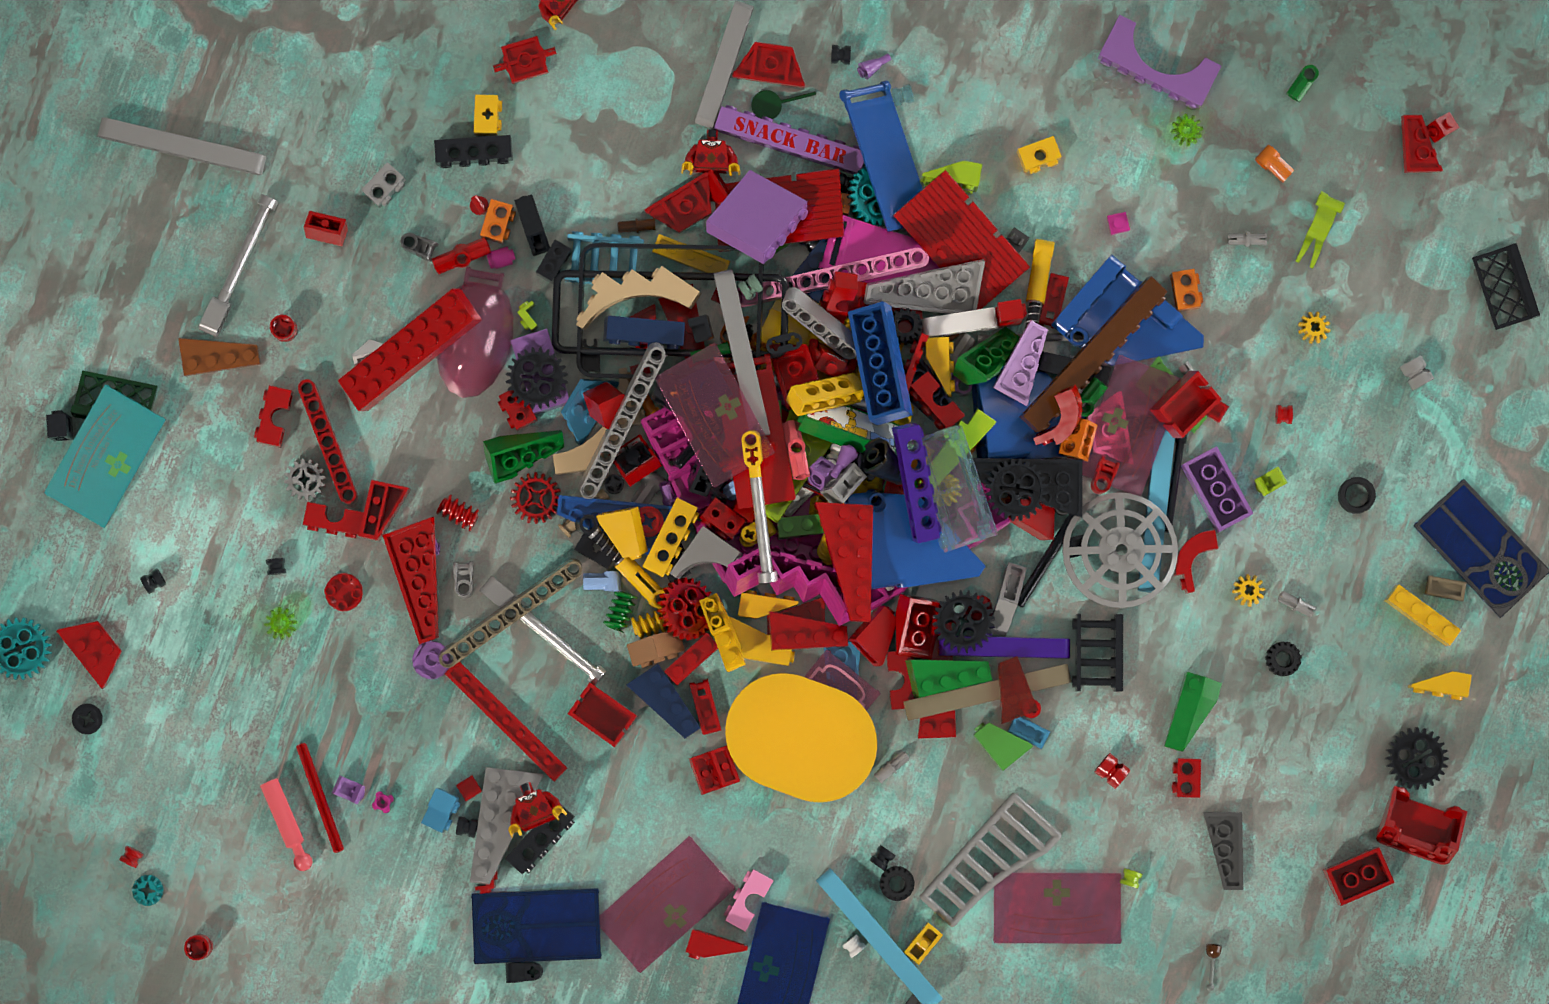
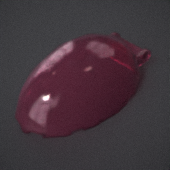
[437,266,514,398]

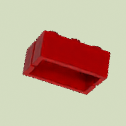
[1149,371,1222,438]
[567,682,637,748]

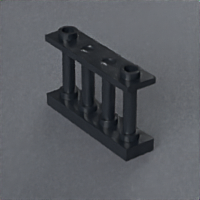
[1072,614,1123,692]

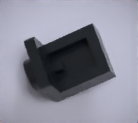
[709,472,729,504]

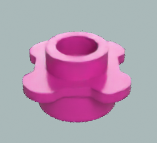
[372,791,394,813]

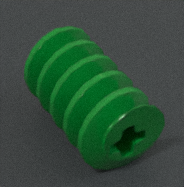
[603,591,638,633]

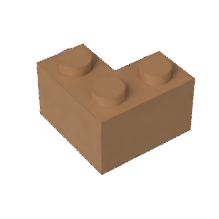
[627,631,685,668]

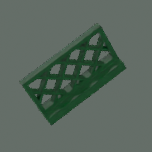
[70,370,158,419]

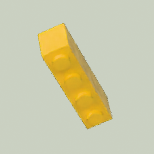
[1384,584,1461,646]

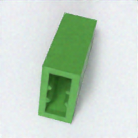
[973,722,1033,771]

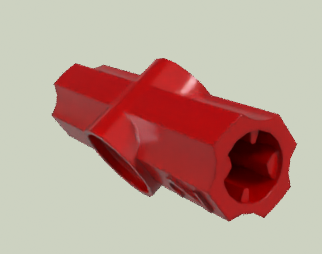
[432,237,491,274]

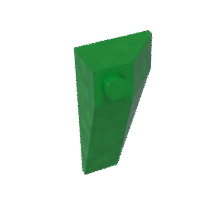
[953,327,1020,385]
[483,430,564,484]
[1164,672,1222,752]

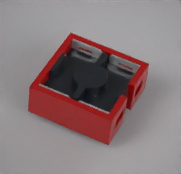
[608,434,662,487]

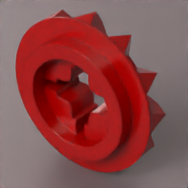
[639,506,664,537]

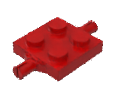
[493,36,557,84]

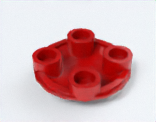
[324,573,363,611]

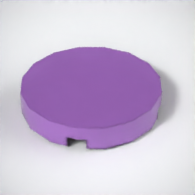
[412,641,451,679]

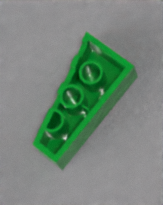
[905,660,993,698]

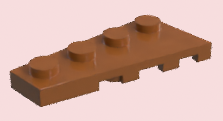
[178,338,261,376]

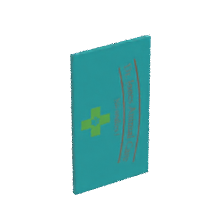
[44,384,166,528]

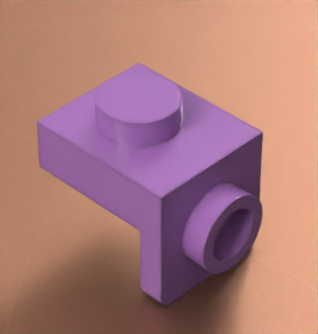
[332,775,365,804]

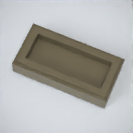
[1425,575,1467,601]

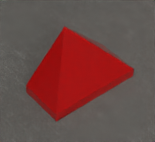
[708,170,731,203]

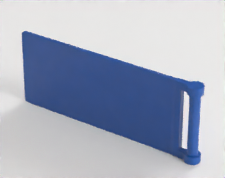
[839,81,923,232]

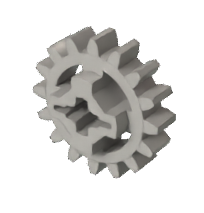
[284,459,326,501]

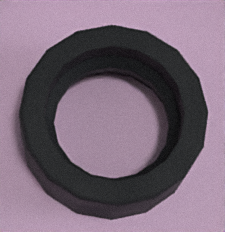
[1338,477,1376,514]

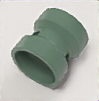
[737,273,764,300]

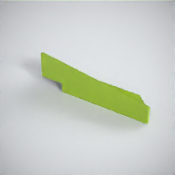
[919,409,996,489]

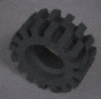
[893,308,923,345]
[1265,641,1302,677]
[879,866,915,901]

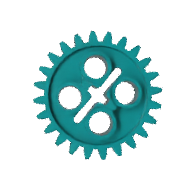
[847,167,885,227]
[0,618,52,680]

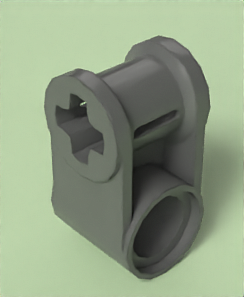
[400,233,439,262]

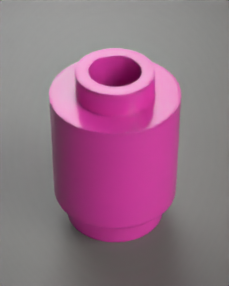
[487,246,516,269]

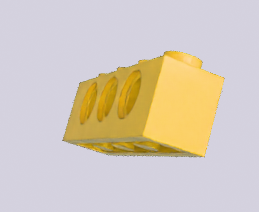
[786,373,864,416]
[642,498,699,578]

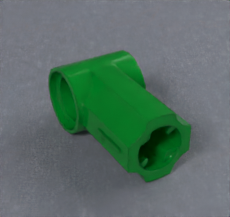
[1286,65,1319,103]
[1080,377,1108,417]

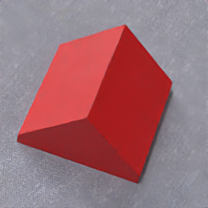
[583,382,625,430]

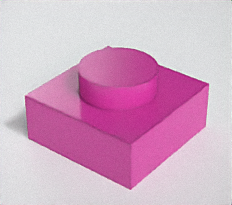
[1107,212,1130,235]

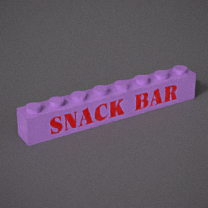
[714,105,864,175]

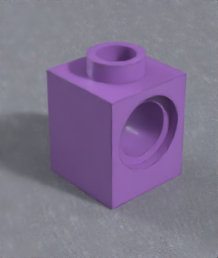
[808,456,836,490]

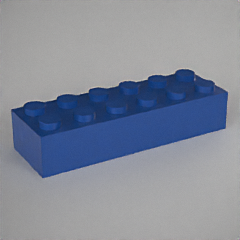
[848,301,913,426]

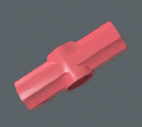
[782,420,810,480]

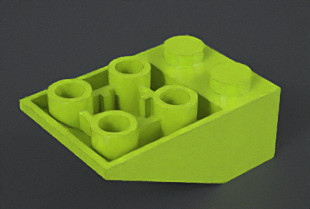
[920,161,983,194]

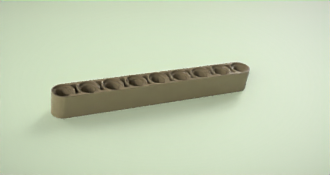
[439,558,582,668]
[903,664,1072,721]

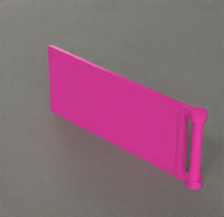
[818,215,939,283]

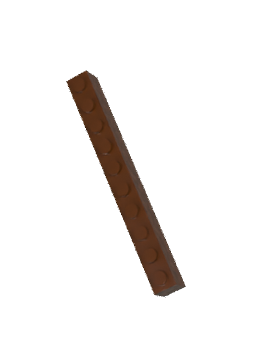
[1019,276,1168,432]

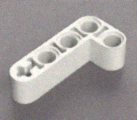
[921,308,998,338]

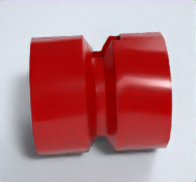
[270,314,298,342]
[1094,753,1131,789]
[184,934,213,960]

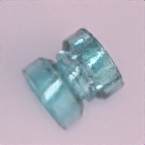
[891,84,914,107]

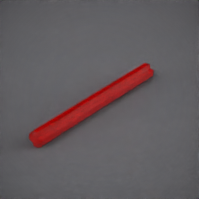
[296,743,344,853]

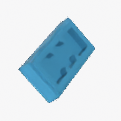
[1007,714,1050,749]

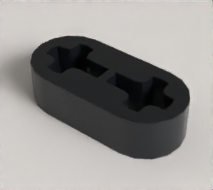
[766,332,802,355]

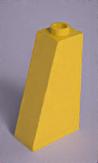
[729,616,795,666]

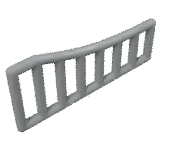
[920,793,1061,927]

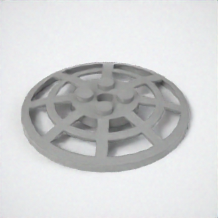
[1062,493,1178,608]

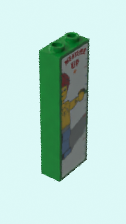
[797,406,914,453]

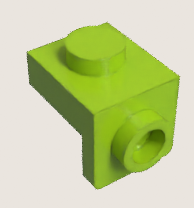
[517,301,538,332]
[1255,467,1288,496]

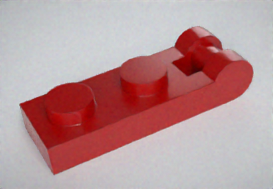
[1038,273,1069,329]
[689,678,721,735]

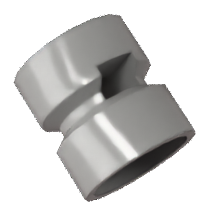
[1399,355,1435,391]

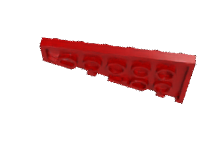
[814,502,873,622]
[382,517,439,644]

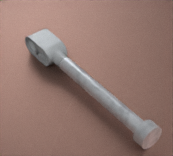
[199,194,278,337]
[479,576,607,686]

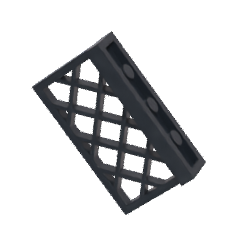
[1472,243,1540,330]

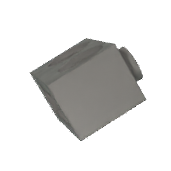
[361,162,406,208]
[820,463,867,504]

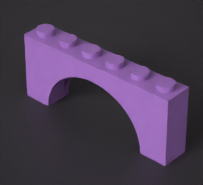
[1097,15,1221,110]

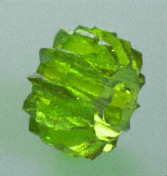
[1170,114,1203,147]
[264,607,298,640]

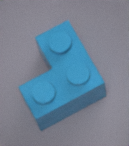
[421,788,461,833]

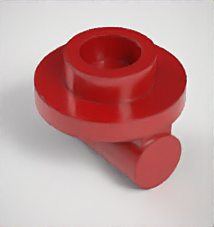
[470,195,489,215]

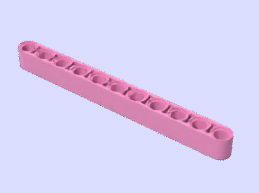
[737,248,929,308]

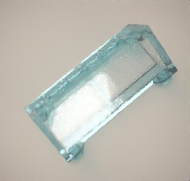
[908,425,998,553]

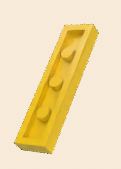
[652,234,730,273]

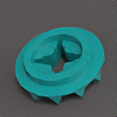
[132,875,163,906]

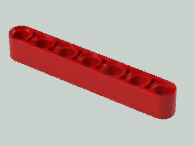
[298,379,358,505]

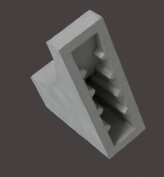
[670,526,743,579]
[989,562,1027,637]

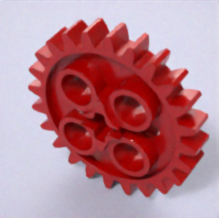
[657,577,712,640]

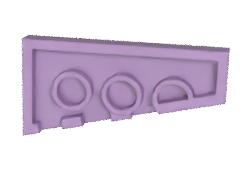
[993,320,1048,406]

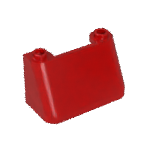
[1376,786,1468,865]

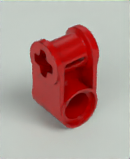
[1091,456,1120,494]

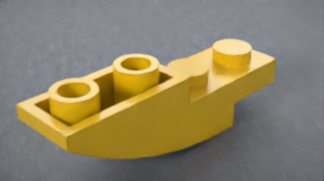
[699,593,746,672]

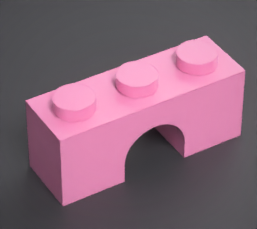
[724,869,774,932]

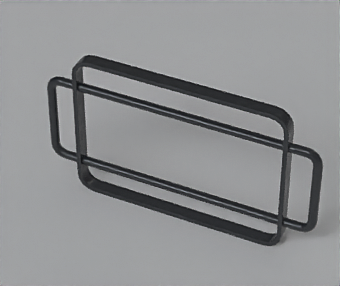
[551,243,789,380]

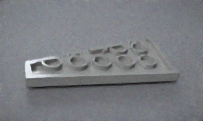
[864,259,985,314]
[470,767,544,885]

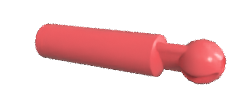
[260,778,313,871]

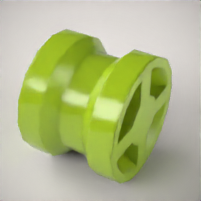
[1120,868,1143,889]

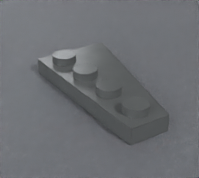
[1203,812,1244,890]

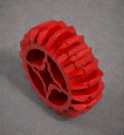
[510,472,561,524]

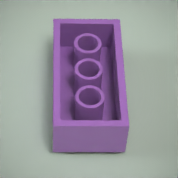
[510,329,569,415]
[1181,446,1253,533]

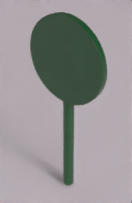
[751,90,816,119]

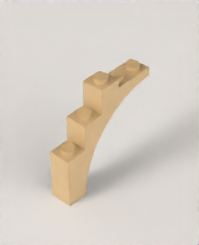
[576,266,702,330]
[553,368,645,475]

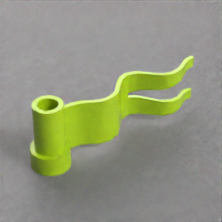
[1296,191,1345,269]

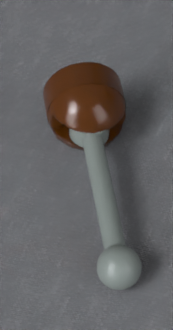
[1206,944,1222,991]

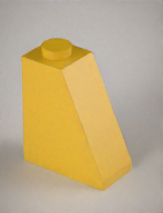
[596,507,648,560]

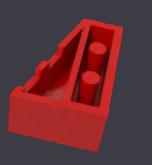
[358,480,411,542]

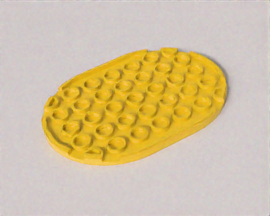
[725,673,877,802]

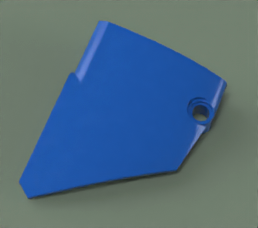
[1051,254,1204,366]
[972,366,1095,459]
[844,489,986,589]

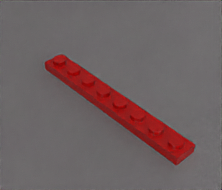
[445,662,568,782]

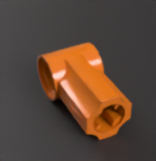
[1255,145,1294,183]

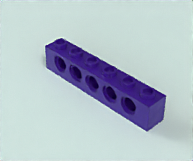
[892,423,941,543]

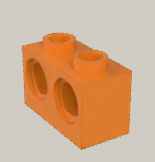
[480,199,516,244]
[1170,269,1203,312]
[1059,419,1098,462]

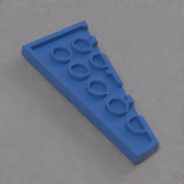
[557,495,672,561]

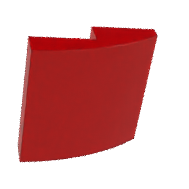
[689,745,740,795]

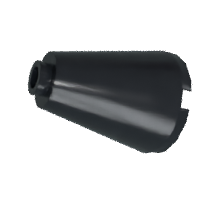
[858,437,902,485]

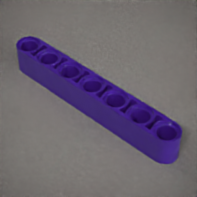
[939,636,1070,659]

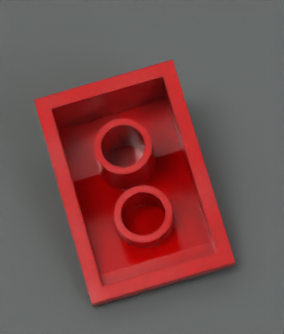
[896,594,941,659]
[686,928,748,960]

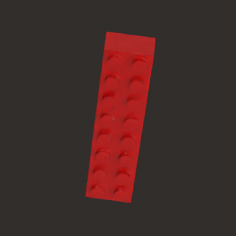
[338,289,482,411]

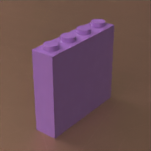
[706,170,808,264]

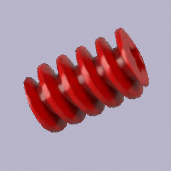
[436,494,479,532]

